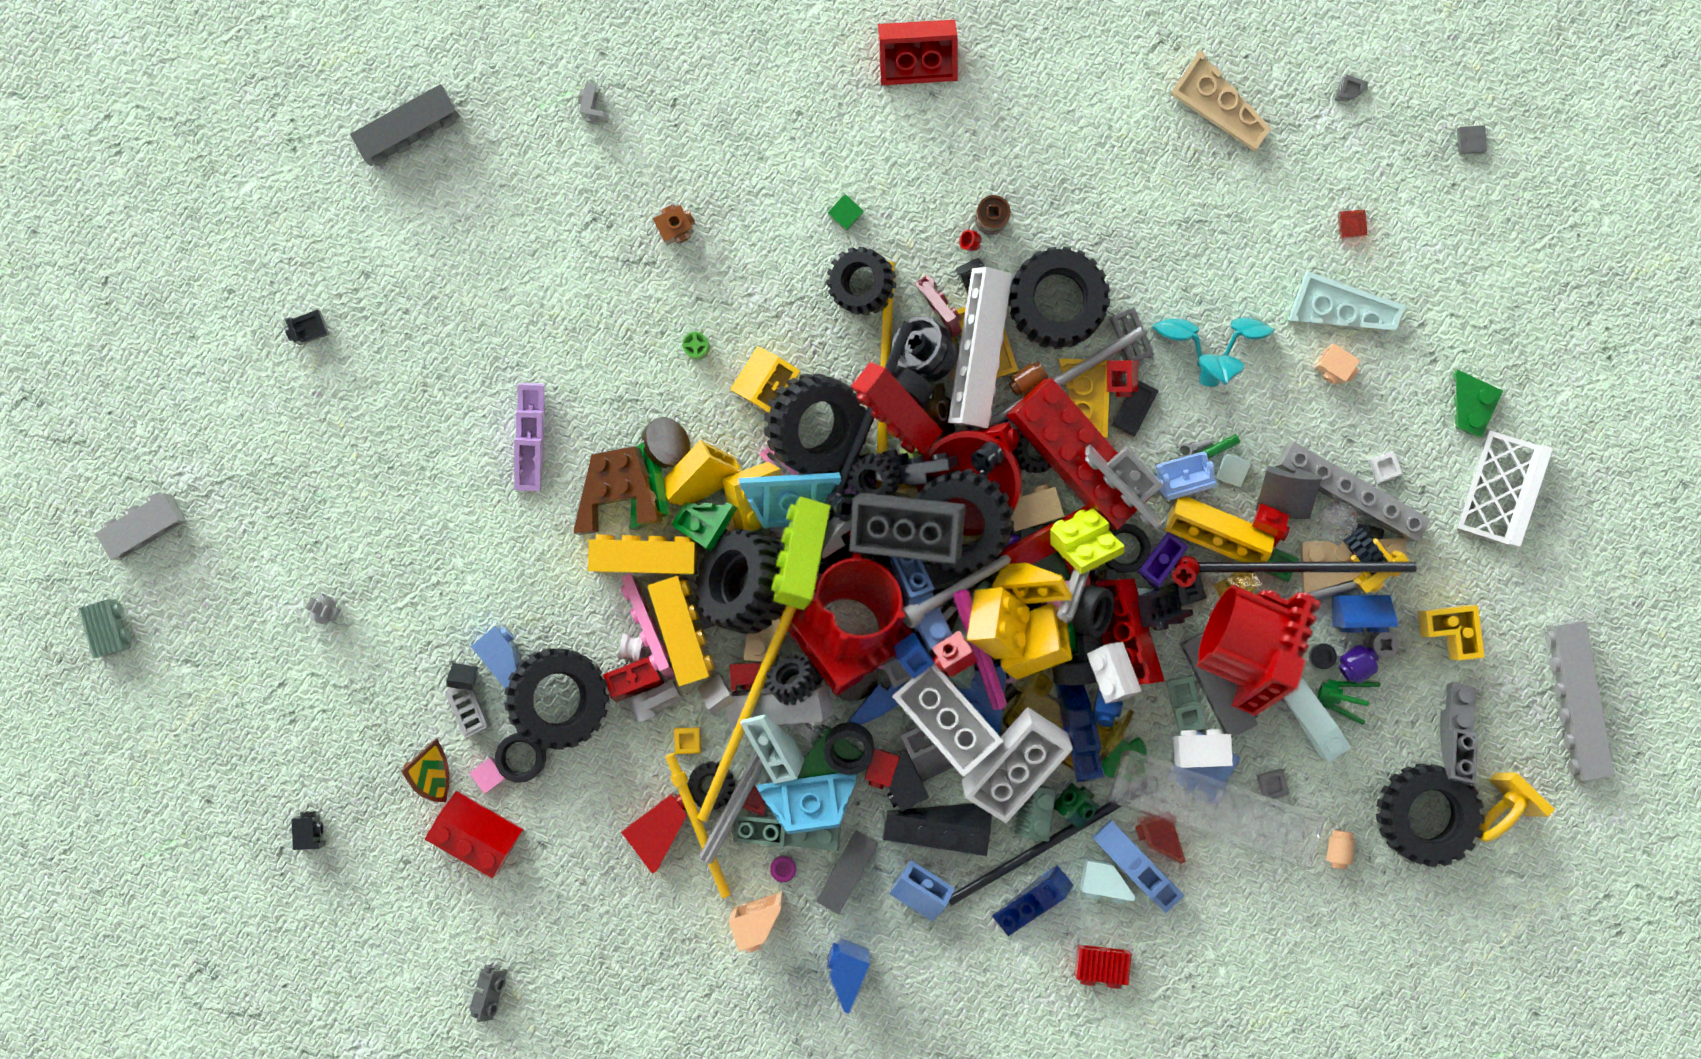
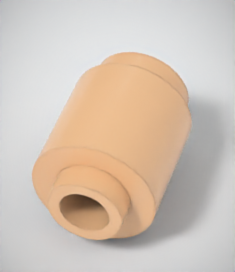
[1326,830,1356,869]

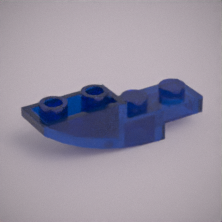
[1055,684,1104,783]

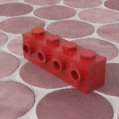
[851,362,943,456]

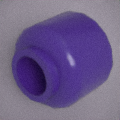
[1338,645,1379,683]

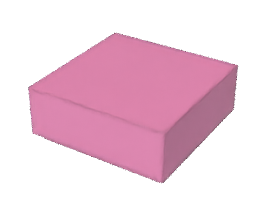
[469,757,505,794]

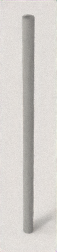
[969,327,1145,431]

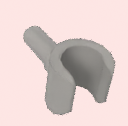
[1178,438,1213,458]

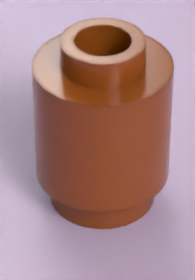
[1009,361,1049,397]

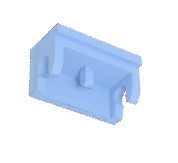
[1156,452,1217,501]

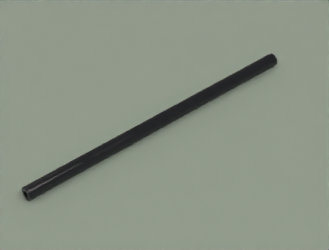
[827,321,914,523]
[1175,562,1417,573]
[949,780,1153,906]

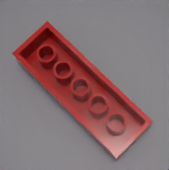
[1006,378,1154,530]

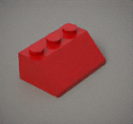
[878,19,958,85]
[424,791,524,879]

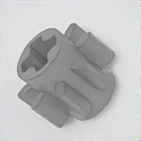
[305,593,341,625]

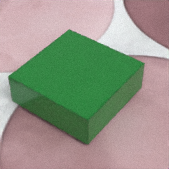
[827,194,864,231]
[1265,548,1299,582]

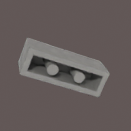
[95,492,187,560]

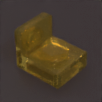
[1214,572,1262,597]

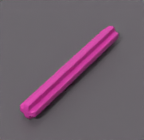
[953,589,1007,710]

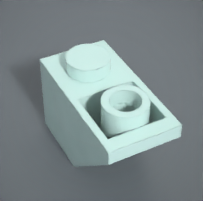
[1080,858,1135,904]

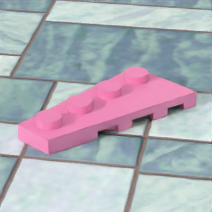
[621,573,676,680]

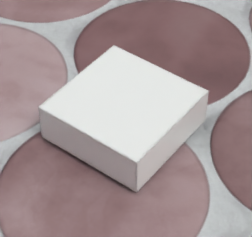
[1368,451,1403,484]

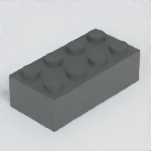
[850,493,965,563]

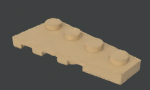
[1170,50,1271,152]
[1300,538,1407,593]

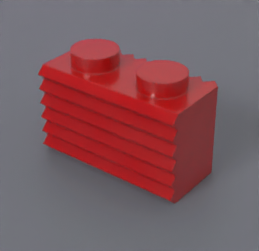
[1074,944,1132,989]

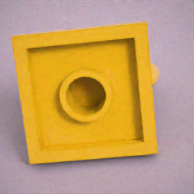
[1477,772,1555,842]

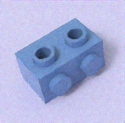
[889,860,955,922]

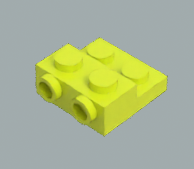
[1050,508,1124,574]

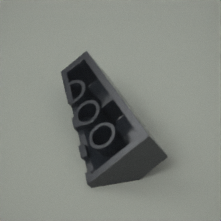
[883,803,992,856]

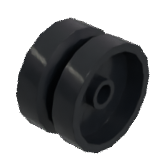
[891,316,959,382]

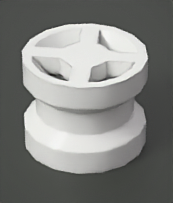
[618,633,644,662]

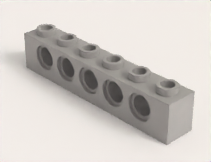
[1275,442,1431,543]

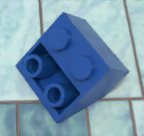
[1332,595,1398,633]

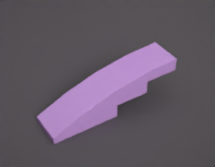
[514,382,545,491]

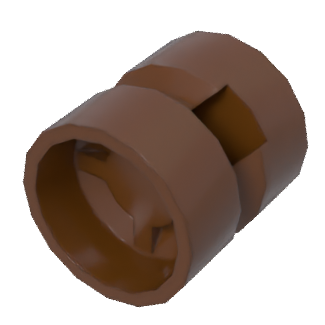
[975,195,1011,235]

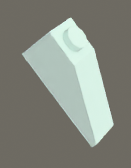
[1284,678,1351,762]
[740,715,804,784]

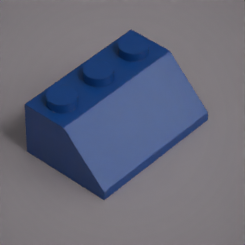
[827,937,870,1014]

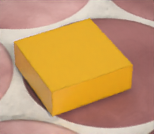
[674,727,701,755]

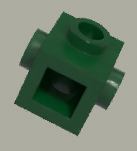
[1054,782,1100,830]

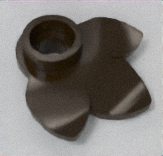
[925,383,956,434]

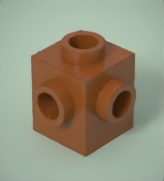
[653,204,695,246]

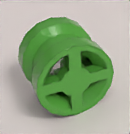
[682,332,710,360]

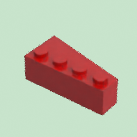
[1096,579,1165,684]

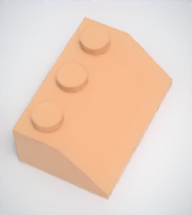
[728,892,784,953]

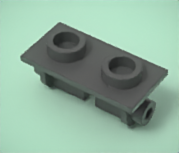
[469,964,507,1022]

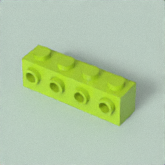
[772,496,830,610]

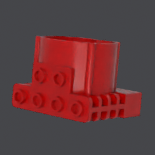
[778,553,914,696]
[1197,585,1321,716]

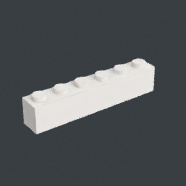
[948,267,1012,428]

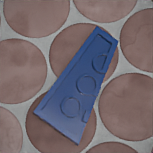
[956,663,1006,737]

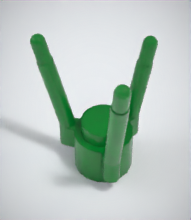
[1317,679,1381,725]

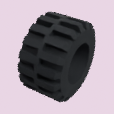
[826,247,897,316]

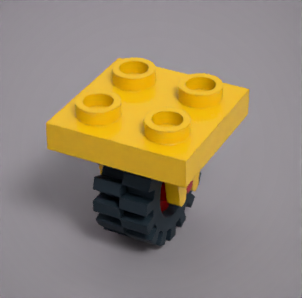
[1343,527,1410,594]

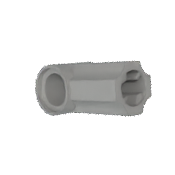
[627,680,683,724]

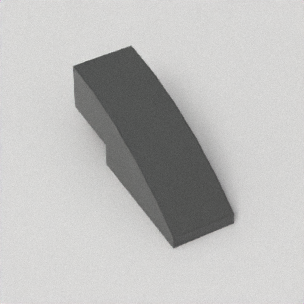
[816,830,878,915]

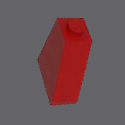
[621,792,688,874]

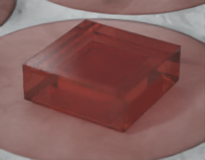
[1338,210,1368,239]

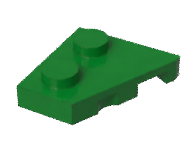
[671,503,738,551]

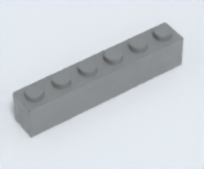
[1545,620,1615,781]

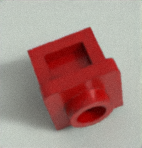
[1252,503,1290,548]

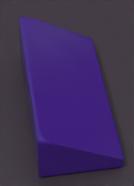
[1138,532,1189,589]

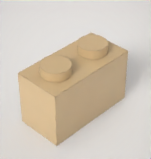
[1011,484,1064,532]

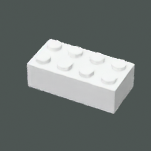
[892,664,1003,777]
[962,707,1073,823]

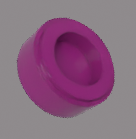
[770,855,796,882]

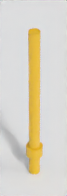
[665,753,731,898]

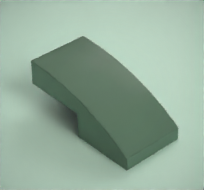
[1166,675,1206,734]

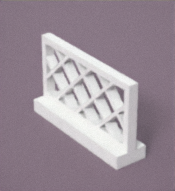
[1457,431,1553,549]

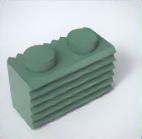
[78,599,131,658]
[1014,785,1057,841]

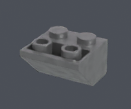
[900,726,954,782]

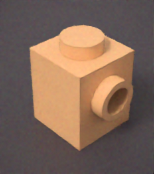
[1314,343,1360,385]

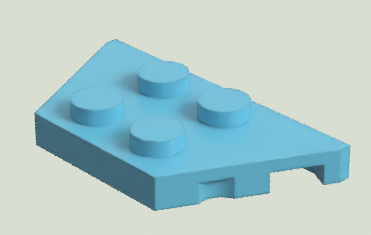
[738,473,841,528]
[757,773,857,834]

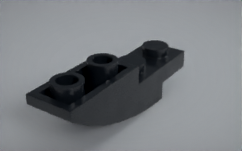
[856,449,959,485]

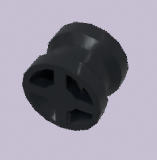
[971,442,1004,475]

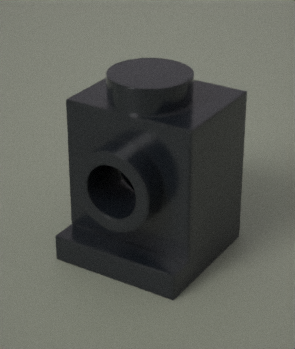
[292,810,326,850]

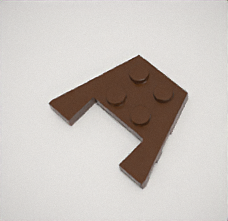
[574,446,663,535]

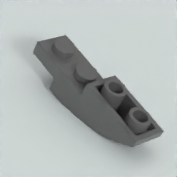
[1440,682,1478,785]

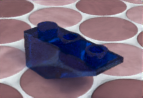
[992,865,1074,936]

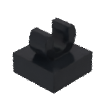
[1173,574,1207,606]

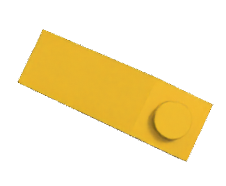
[992,563,1073,604]

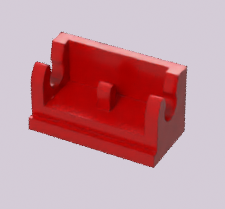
[603,657,664,703]

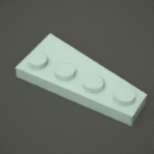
[1288,271,1406,330]

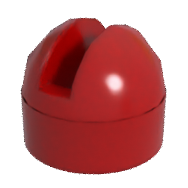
[959,229,982,252]

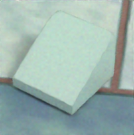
[1216,454,1251,487]

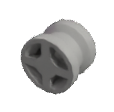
[1368,632,1399,658]

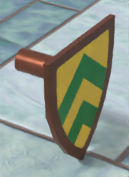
[401,739,449,802]

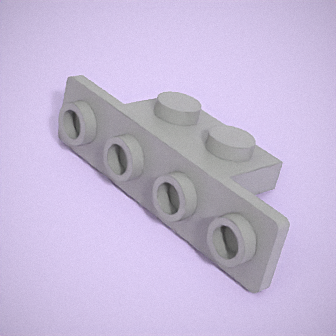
[1085,445,1163,529]

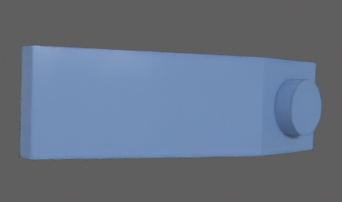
[471,625,520,688]

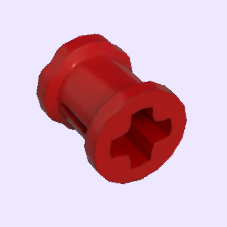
[1172,556,1200,587]

